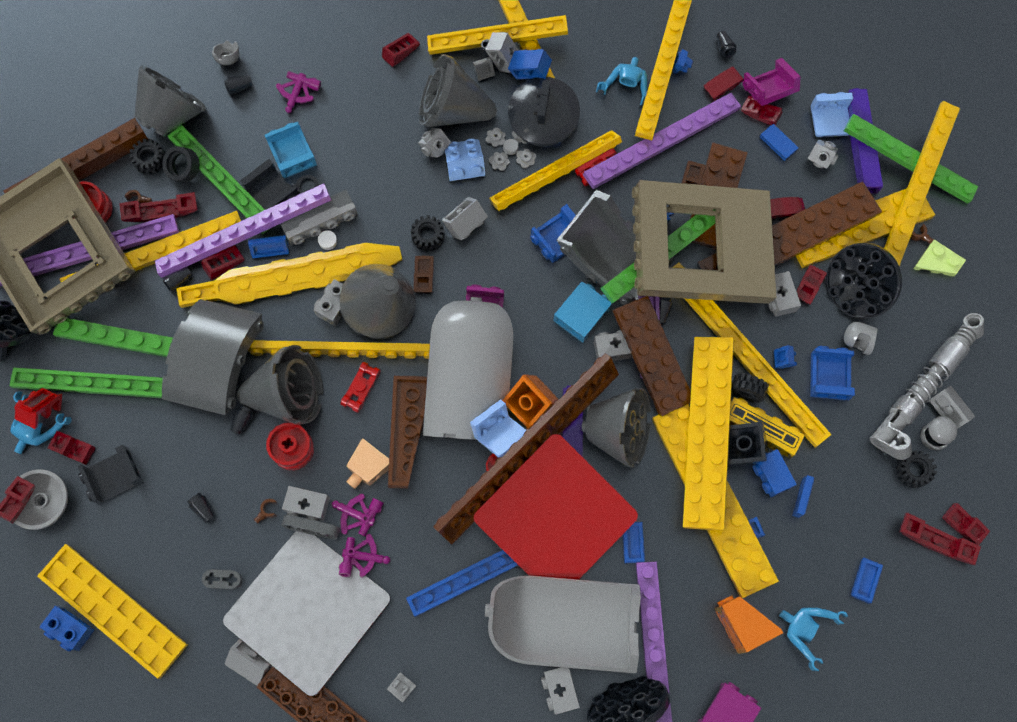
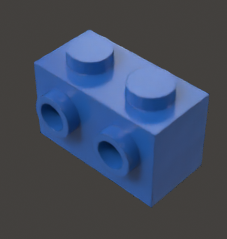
[508,49,552,79]
[753,449,797,498]
[40,606,95,652]

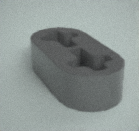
[202,569,243,590]

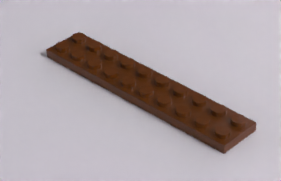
[697,181,882,272]

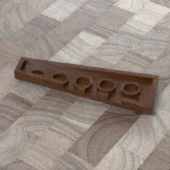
[388,376,427,488]

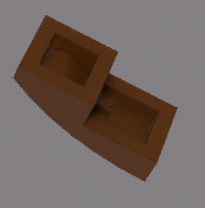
[681,160,706,185]
[414,256,434,292]

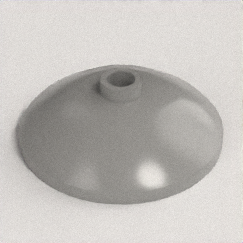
[14,469,68,530]

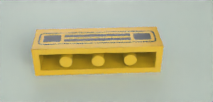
[730,397,805,459]

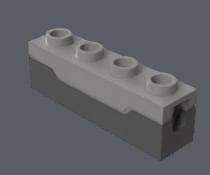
[281,190,358,246]

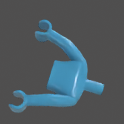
[596,57,648,106]
[10,392,72,454]
[779,607,848,671]

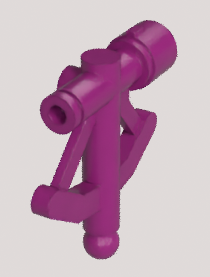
[276,71,321,113]
[331,494,384,536]
[338,534,390,578]

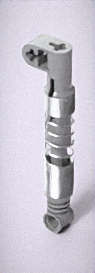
[870,313,984,460]

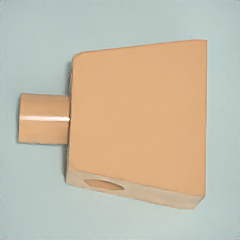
[346,439,389,489]

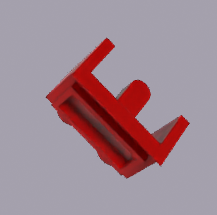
[14,388,62,429]

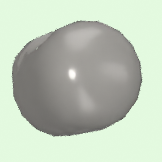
[844,322,878,355]
[920,417,958,451]

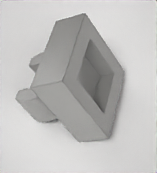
[473,57,495,81]
[387,672,416,703]

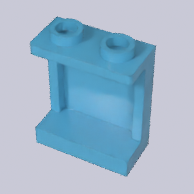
[265,122,317,178]
[553,282,612,343]

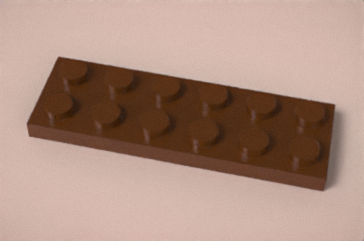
[690,143,748,250]
[613,296,691,416]

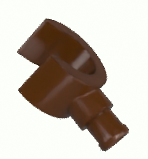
[124,190,152,204]
[910,224,934,244]
[254,499,278,523]

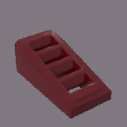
[382,33,420,67]
[202,245,245,280]

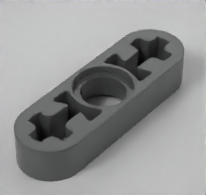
[281,515,340,540]

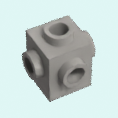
[418,128,451,158]
[808,139,838,169]

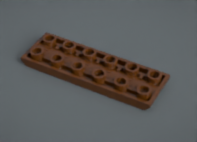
[257,666,369,722]

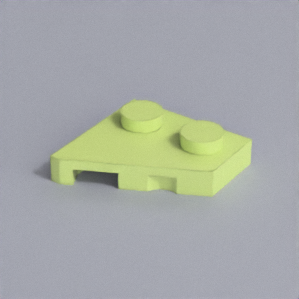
[913,240,966,276]

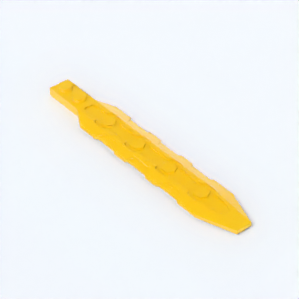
[177,243,402,308]

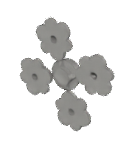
[486,128,536,171]

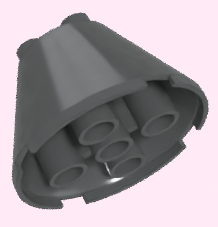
[134,65,206,137]
[582,388,651,468]

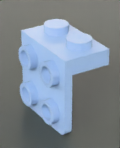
[810,92,853,137]
[445,139,486,181]
[470,399,526,458]

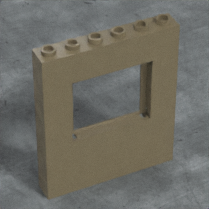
[0,158,135,335]
[632,180,777,304]

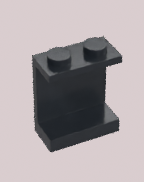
[240,159,299,210]
[78,445,144,505]

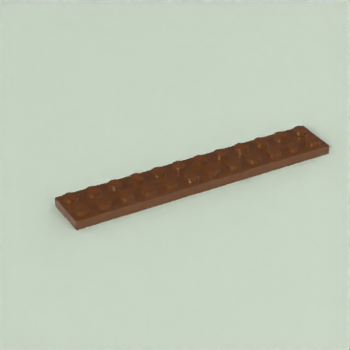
[433,353,619,545]

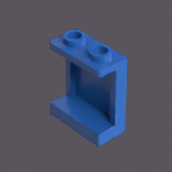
[530,204,576,263]
[810,346,855,400]

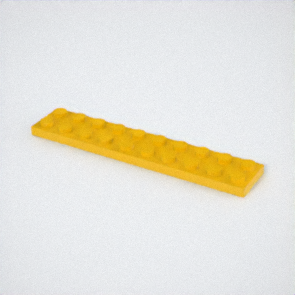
[683,337,734,531]
[652,404,779,598]

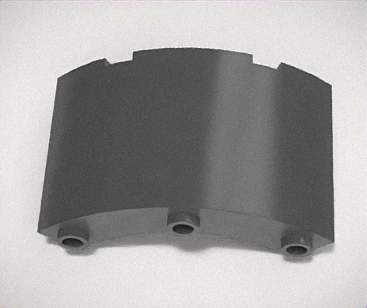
[557,190,675,305]
[162,299,264,415]

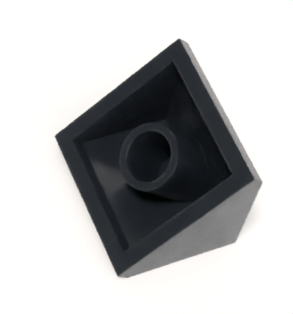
[728,422,768,465]

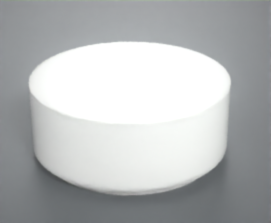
[318,231,337,250]

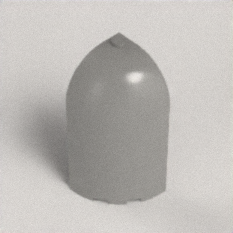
[423,297,513,440]
[485,576,641,673]

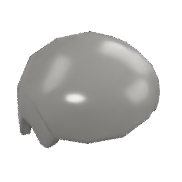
[212,40,240,66]

